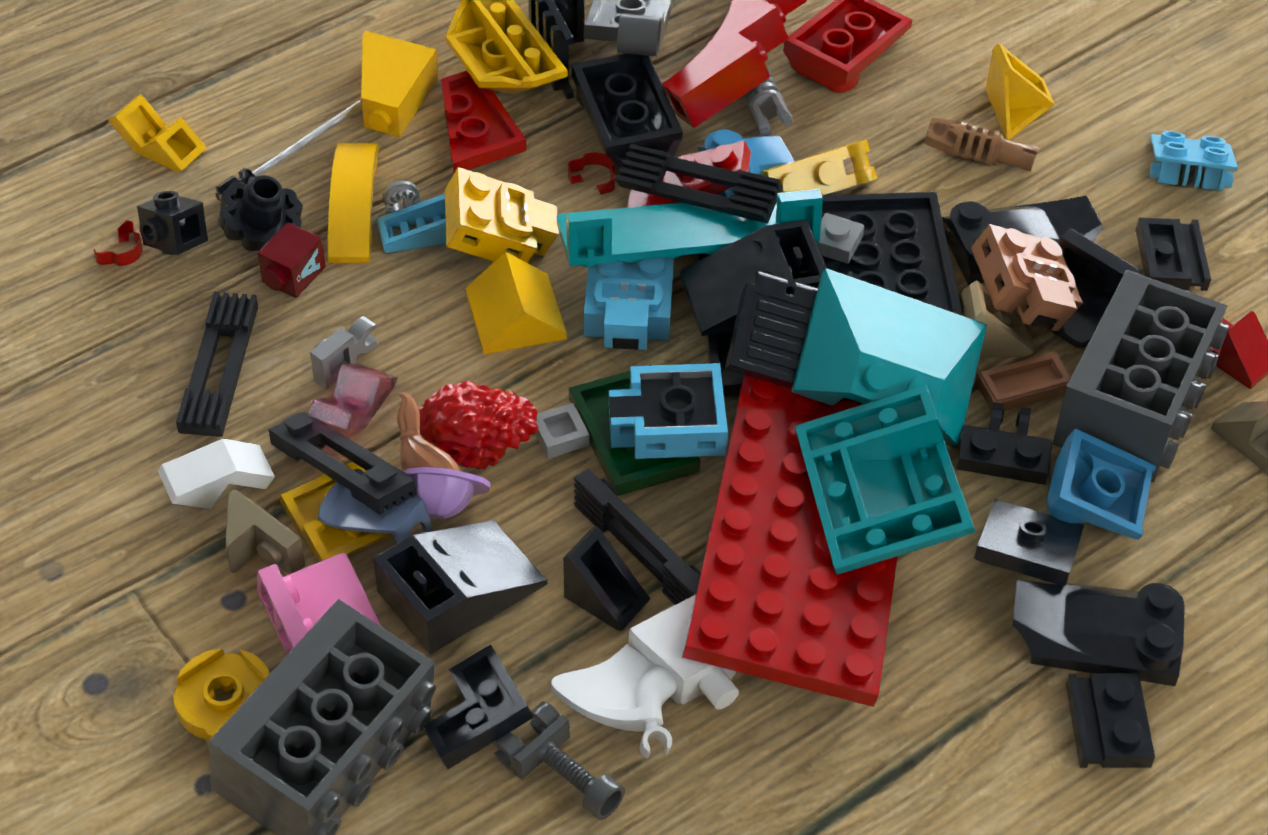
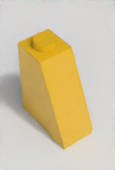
[361,31,439,137]

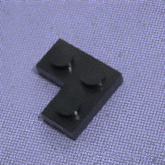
[423,644,534,769]

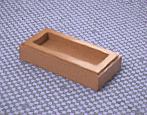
[975,352,1071,411]

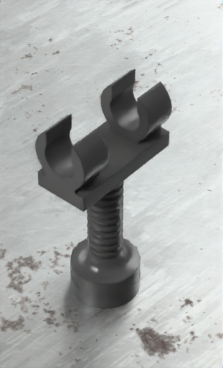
[494,701,625,820]

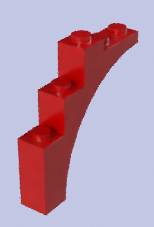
[662,0,807,128]

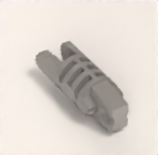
[743,67,793,136]

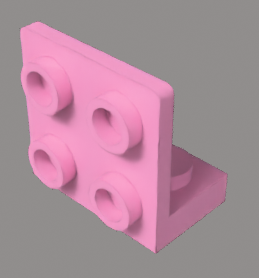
[257,553,381,655]

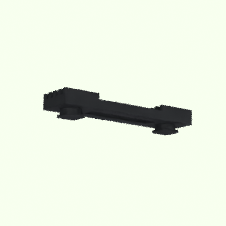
[615,144,783,224]
[176,292,258,437]
[268,411,417,514]
[574,468,701,605]

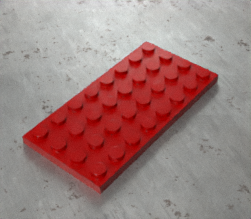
[682,375,898,707]

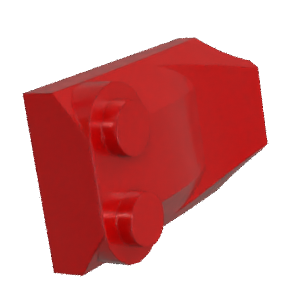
[783,0,913,93]

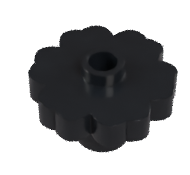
[218,175,303,251]

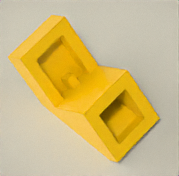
[108,94,207,173]

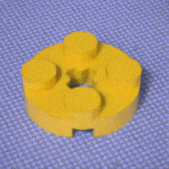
[173,649,270,743]

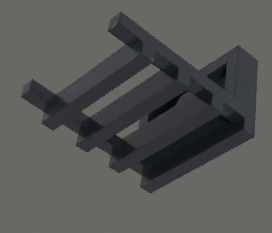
[528,0,585,99]

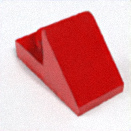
[1213,311,1268,389]

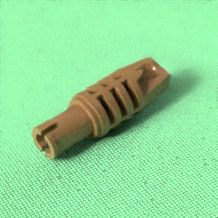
[925,117,1038,172]

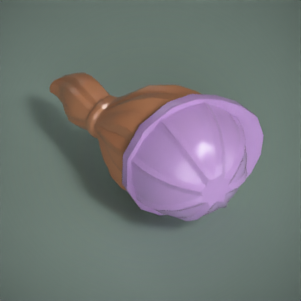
[397,393,491,520]

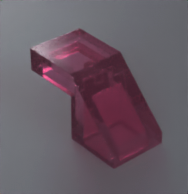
[308,364,398,430]

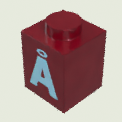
[257,222,326,298]

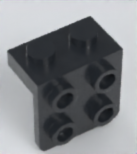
[1016,228,1140,348]

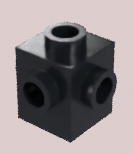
[137,191,208,255]

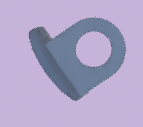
[317,469,433,544]

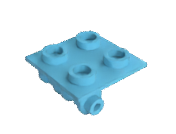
[1149,131,1238,191]

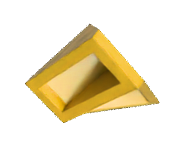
[985,43,1055,140]

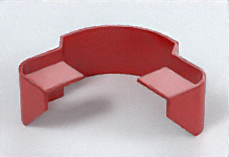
[568,152,615,195]
[93,220,143,266]

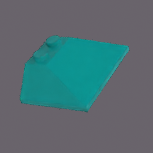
[791,268,987,448]
[795,385,976,575]

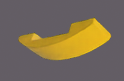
[327,143,379,263]

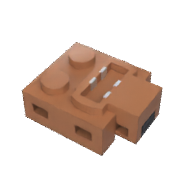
[971,224,1083,331]

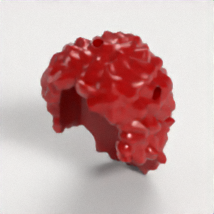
[419,381,538,470]

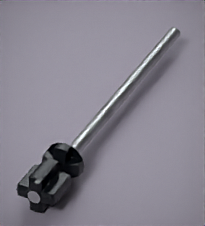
[215,100,362,201]

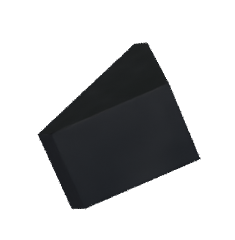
[563,526,651,630]

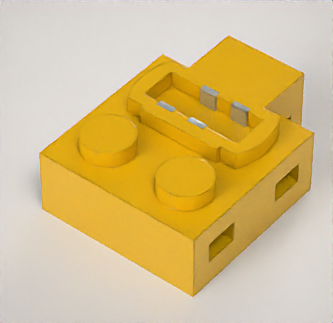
[445,167,559,263]

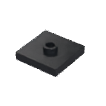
[974,499,1084,586]

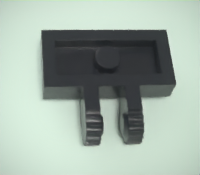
[956,402,1053,485]

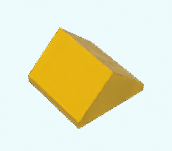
[465,251,567,355]

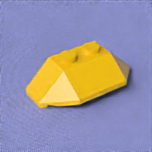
[446,0,568,94]

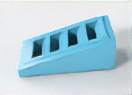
[376,194,446,253]

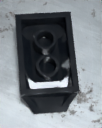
[571,54,683,168]
[942,195,1103,285]
[1012,580,1185,686]

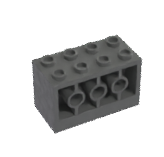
[1052,270,1229,483]
[208,599,436,835]

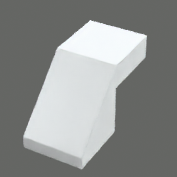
[158,439,275,509]

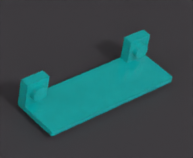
[556,189,823,267]

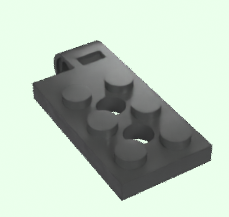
[584,0,674,57]

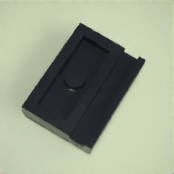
[1135,218,1211,291]
[1066,673,1155,768]

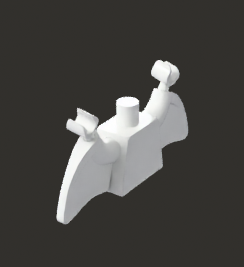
[551,595,739,758]

